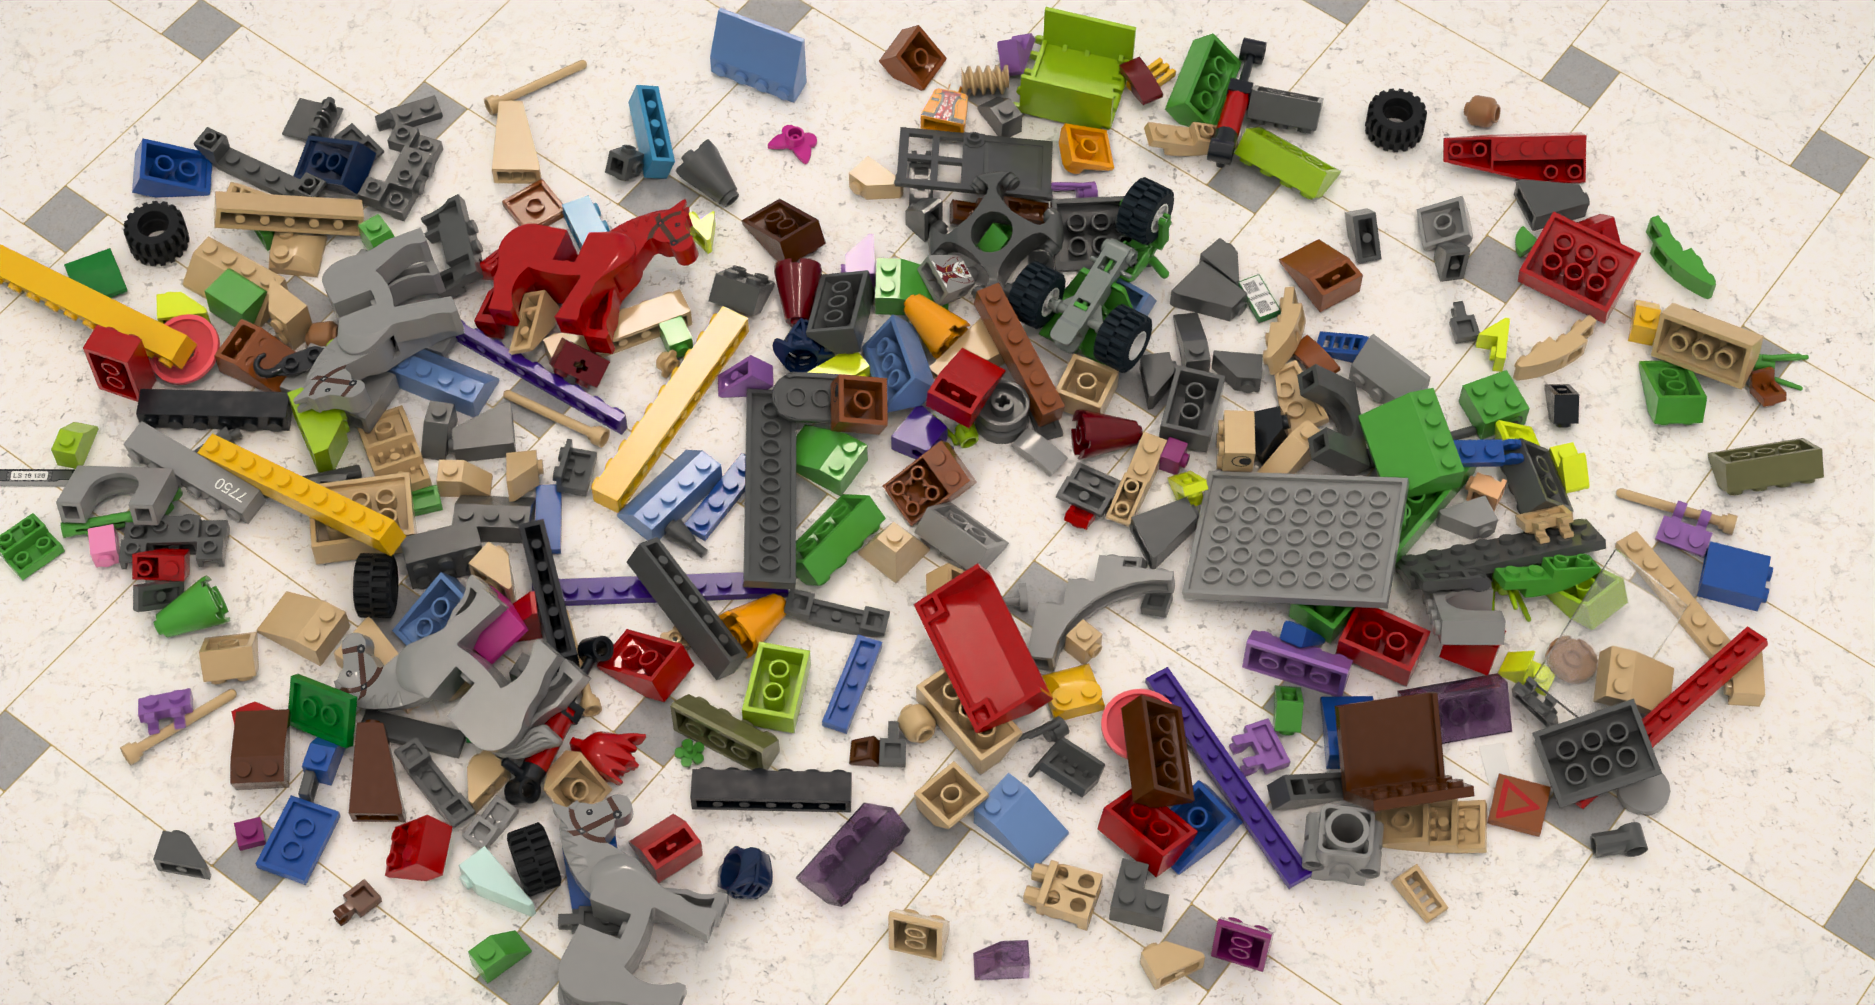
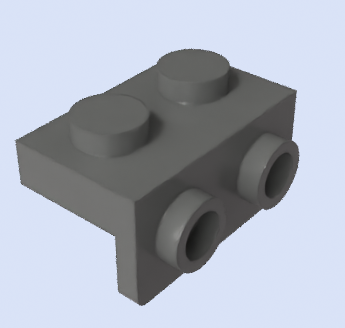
[553,439,597,497]
[1039,737,1105,798]

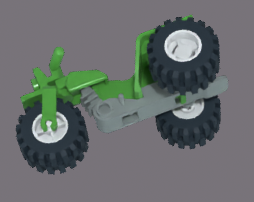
[1008,177,1174,373]

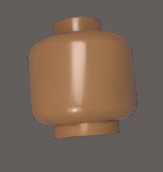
[1464,95,1501,128]
[305,321,338,346]

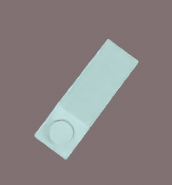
[459,846,536,917]

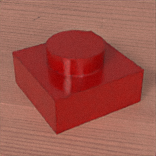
[1064,505,1096,530]

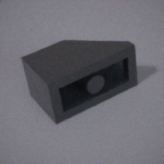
[1544,384,1580,428]
[1254,406,1291,466]

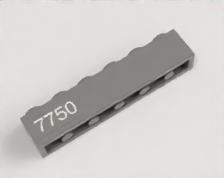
[123,421,266,524]

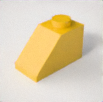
[1628,299,1661,346]

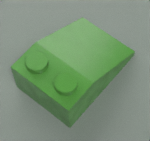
[875,258,949,315]
[1639,361,1707,425]
[796,424,868,496]

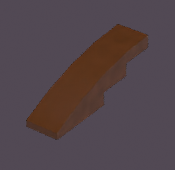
[950,196,1049,225]

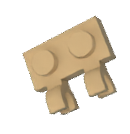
[1515,505,1574,544]

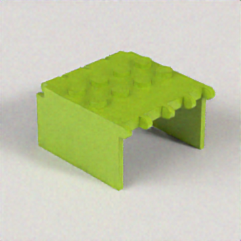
[1013,7,1136,129]

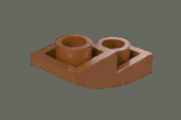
[1292,335,1341,373]

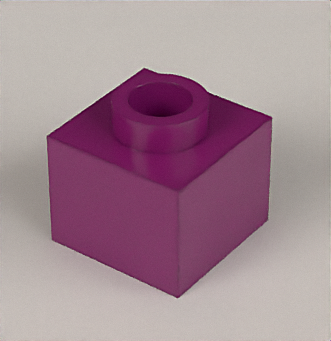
[1159,437,1190,475]

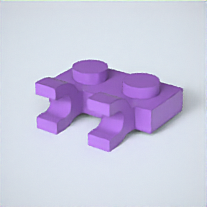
[1655,500,1713,558]
[138,688,193,735]
[1229,718,1291,777]

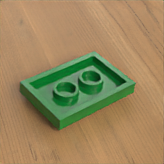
[288,674,357,748]

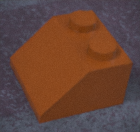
[879,25,947,91]

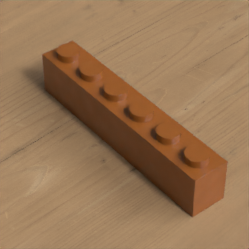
[974,282,1065,427]

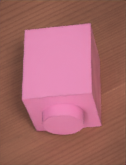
[88,524,120,567]

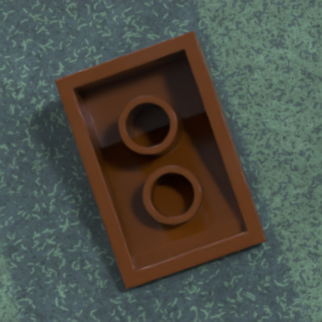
[741,198,826,263]
[230,709,290,790]

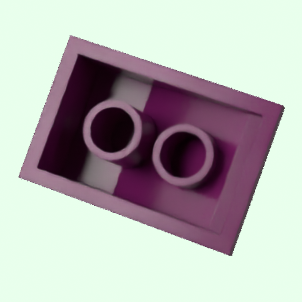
[1211,917,1274,972]

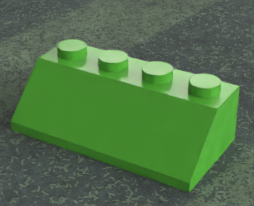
[1165,33,1242,127]
[796,494,886,586]

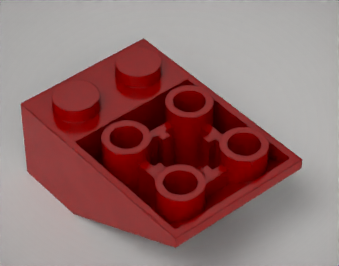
[926,348,1006,429]

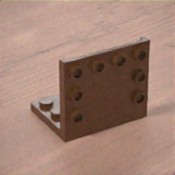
[1335,692,1475,812]

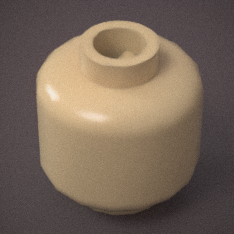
[897,704,936,743]

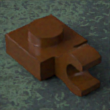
[333,879,382,926]

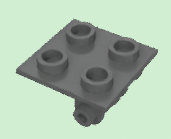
[282,97,344,141]

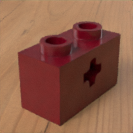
[549,337,610,389]

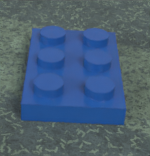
[255,795,341,885]

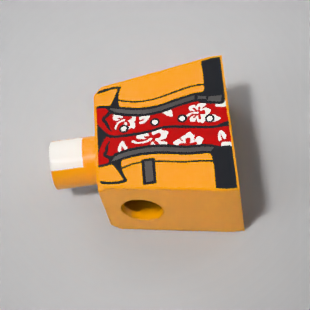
[921,83,968,133]

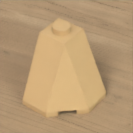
[858,522,930,583]

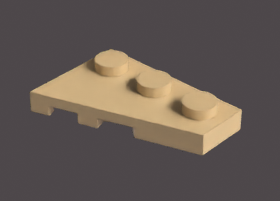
[1274,360,1329,436]

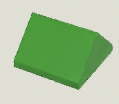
[205,268,267,327]

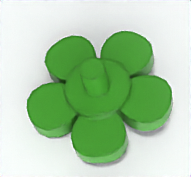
[675,739,705,767]

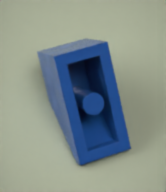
[302,737,346,786]

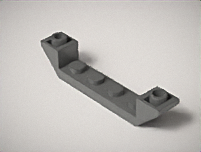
[193,127,327,197]

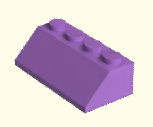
[1242,630,1353,696]

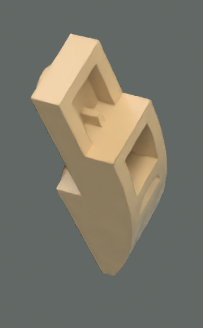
[1144,122,1238,156]
[1263,287,1306,375]
[1513,315,1597,381]
[1106,432,1167,527]

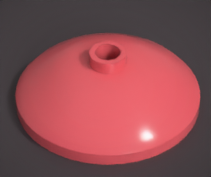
[149,314,220,385]
[1101,689,1172,759]

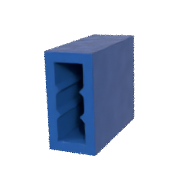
[1697,541,1773,611]

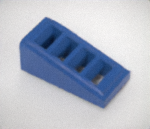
[1317,331,1369,363]
[1280,621,1326,648]

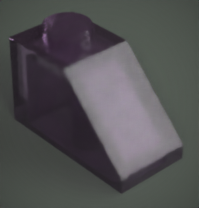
[973,940,1030,980]

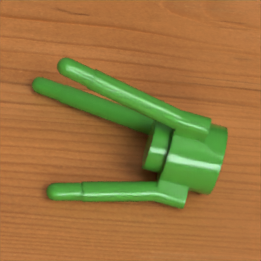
[1753,353,1809,391]

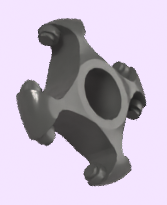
[928,171,1064,299]

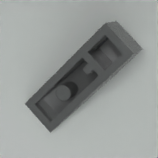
[1173,313,1211,372]
[1267,772,1343,811]

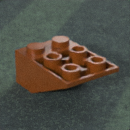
[1279,239,1363,312]
[214,319,296,392]
[882,440,977,526]

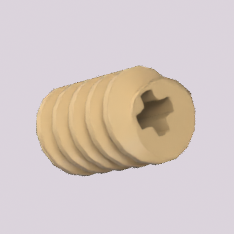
[961,65,1009,96]

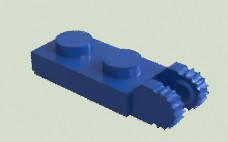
[1453,439,1524,467]

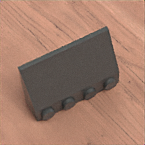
[1050,196,1151,271]
[1532,699,1662,808]

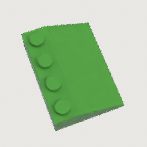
[1358,388,1465,498]

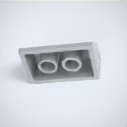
[1349,334,1431,404]
[914,502,1009,571]

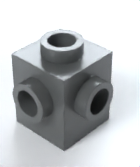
[605,145,644,181]

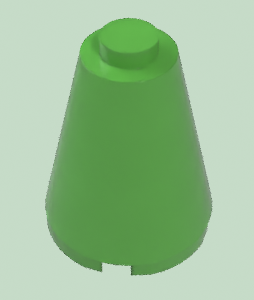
[153,575,230,638]

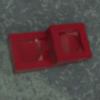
[1119,56,1163,105]

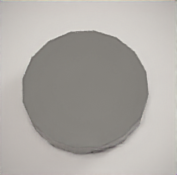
[1616,773,1671,816]

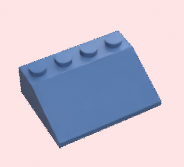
[710,8,807,103]

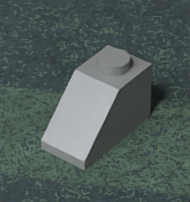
[1436,495,1498,540]

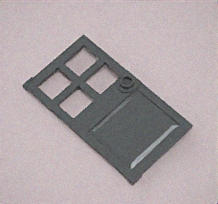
[894,127,1053,201]

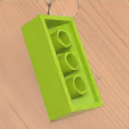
[1234,127,1341,200]

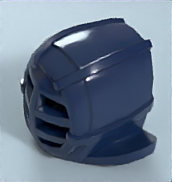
[772,318,835,372]
[717,846,773,900]

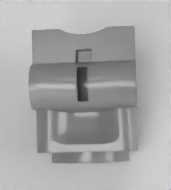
[1302,804,1384,886]

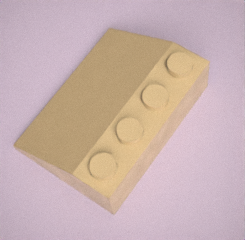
[310,472,417,565]

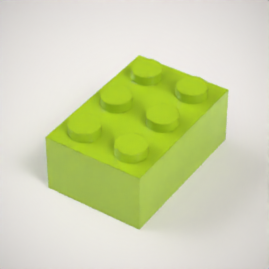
[742,642,811,733]

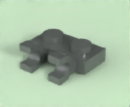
[1512,676,1558,728]

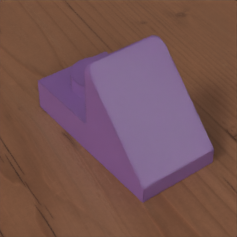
[997,33,1036,76]

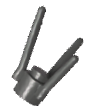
[1016,716,1069,778]

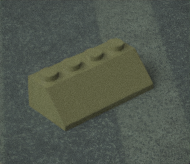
[1708,438,1824,495]
[670,694,780,770]

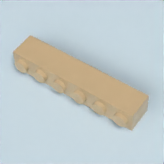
[213,191,364,236]
[543,289,692,370]

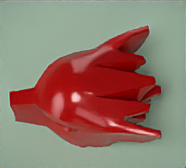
[569,731,646,786]

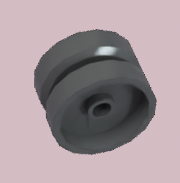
[975,380,1030,444]

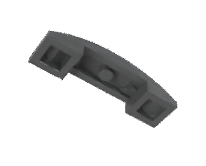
[784,589,890,636]
[394,737,476,828]

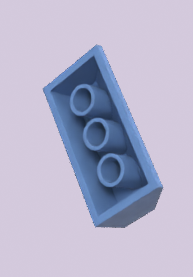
[862,315,934,413]
[387,349,500,418]
[617,450,722,541]

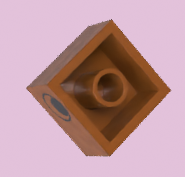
[831,374,888,435]

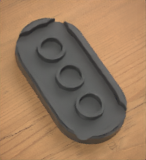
[771,372,847,424]

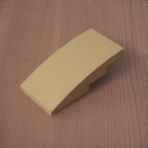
[357,405,432,492]
[1375,799,1487,853]

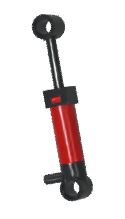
[1207,37,1267,168]
[501,636,614,805]

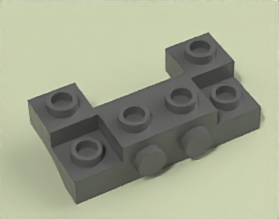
[358,123,443,222]
[421,194,483,298]
[119,514,230,569]

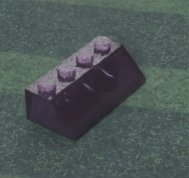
[1397,673,1512,744]
[796,802,911,907]

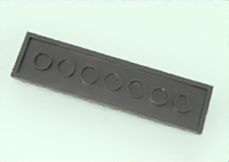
[1395,519,1606,590]

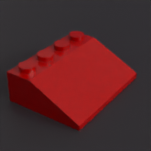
[1518,211,1641,324]

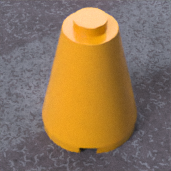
[904,294,970,360]
[719,593,787,659]

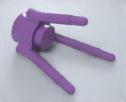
[1051,181,1098,198]

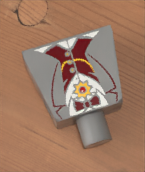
[917,255,979,306]

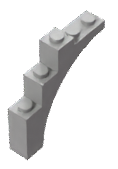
[1028,554,1175,671]

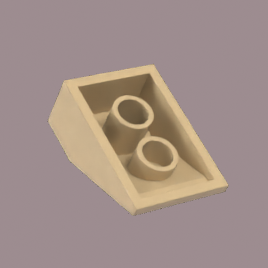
[256,591,350,666]
[1593,645,1674,714]
[888,909,950,961]

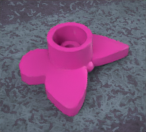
[768,125,817,164]

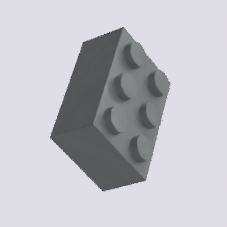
[1159,365,1225,453]
[401,519,482,589]

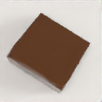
[849,736,880,767]

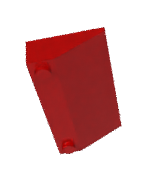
[913,563,1053,734]

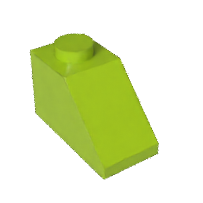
[51,422,99,469]

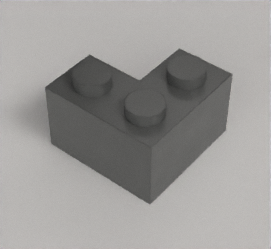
[1109,858,1169,932]

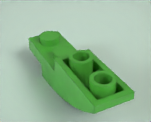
[1646,215,1716,299]
[1493,554,1600,598]

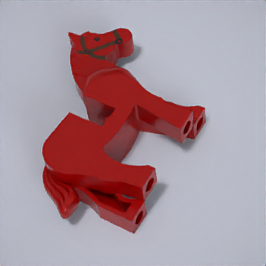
[474,199,699,354]

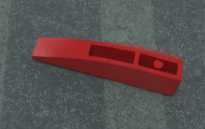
[1443,132,1587,183]

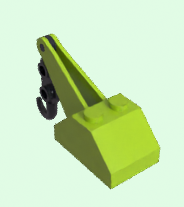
[253,339,350,473]

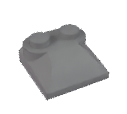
[1416,196,1473,250]

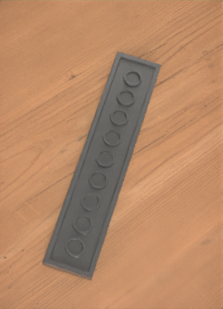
[743,389,796,590]

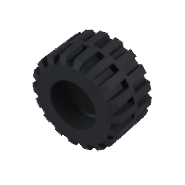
[1365,88,1427,152]
[123,201,190,267]
[353,553,398,618]
[507,822,562,897]

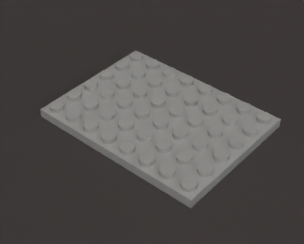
[1182,471,1409,609]

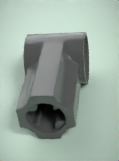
[1590,822,1648,858]

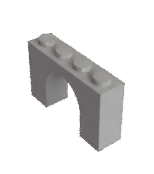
[280,343,400,433]
[56,465,179,525]
[1422,586,1506,645]

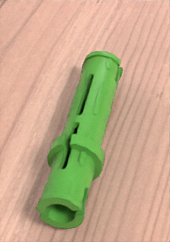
[61,511,133,538]

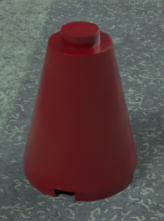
[774,258,822,327]
[1071,410,1143,460]

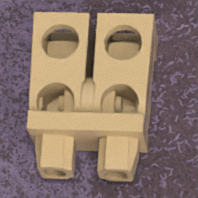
[1023,860,1103,931]

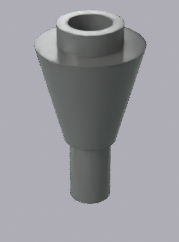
[664,519,708,558]

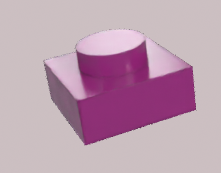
[234,817,266,851]

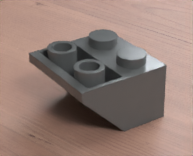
[708,265,775,316]

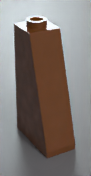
[348,719,406,822]

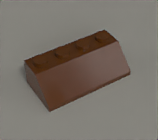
[1121,694,1195,808]

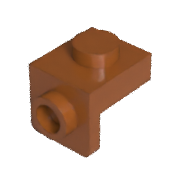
[1750,366,1787,407]

